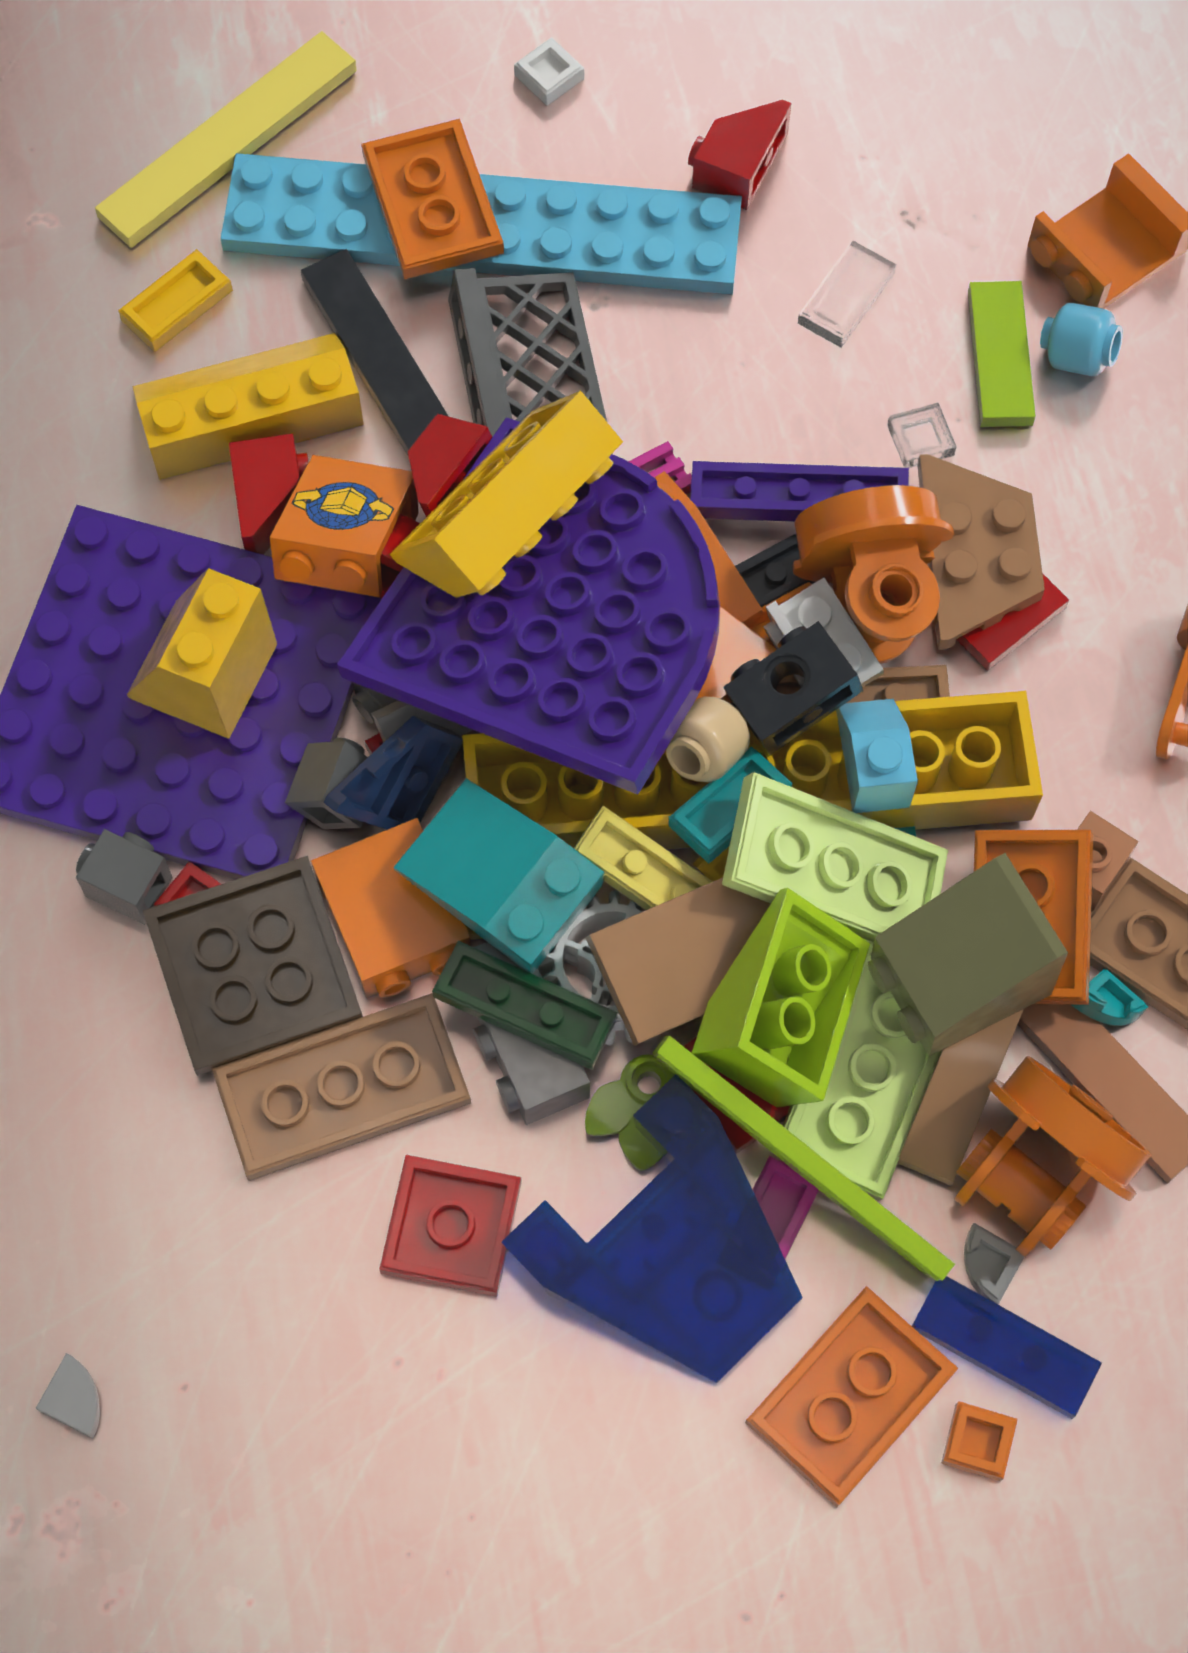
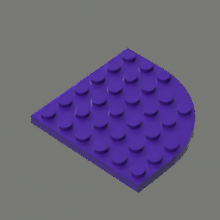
[337,417,720,795]

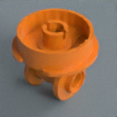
[792,485,954,664]
[954,1056,1152,1257]

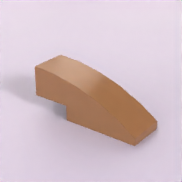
[898,1009,1023,1186]

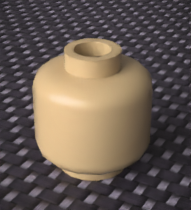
[666,696,750,782]

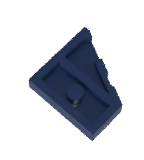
[323,716,463,830]

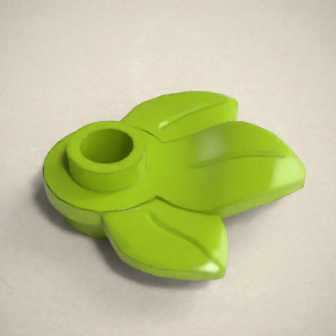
[585,1054,703,1171]

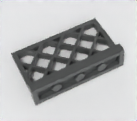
[448,268,613,454]

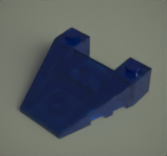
[501,1074,803,1384]

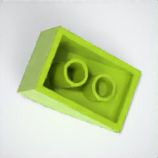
[692,888,870,1107]

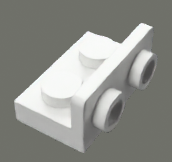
[763,578,884,687]

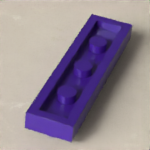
[690,461,909,522]

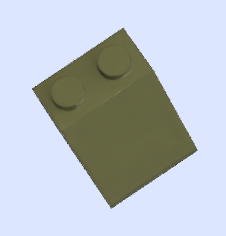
[868,853,1068,1056]

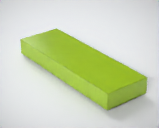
[968,281,1036,427]

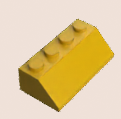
[132,333,364,480]
[389,390,623,598]

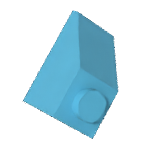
[836,699,918,813]

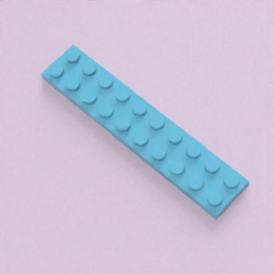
[221,153,742,295]

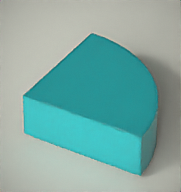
[1071,968,1148,1026]

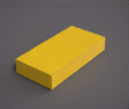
[118,249,233,352]

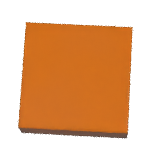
[941,1401,1018,1481]

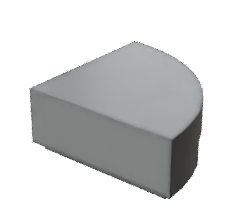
[964,1223,1024,1308]
[36,1353,100,1439]

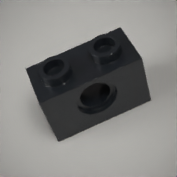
[723,621,864,756]

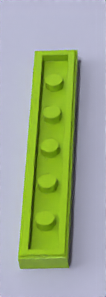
[652,1036,955,1281]

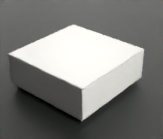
[514,37,584,106]

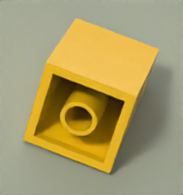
[127,568,277,739]

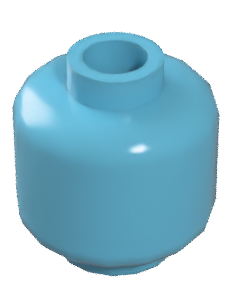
[1040,303,1123,377]

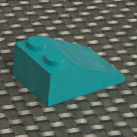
[394,778,604,974]

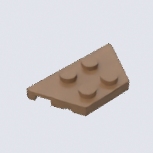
[917,454,1045,650]

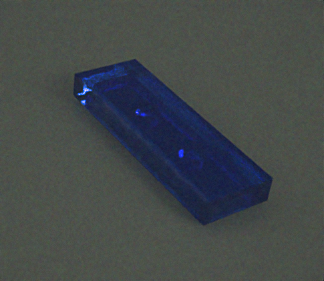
[912,1276,1102,1419]

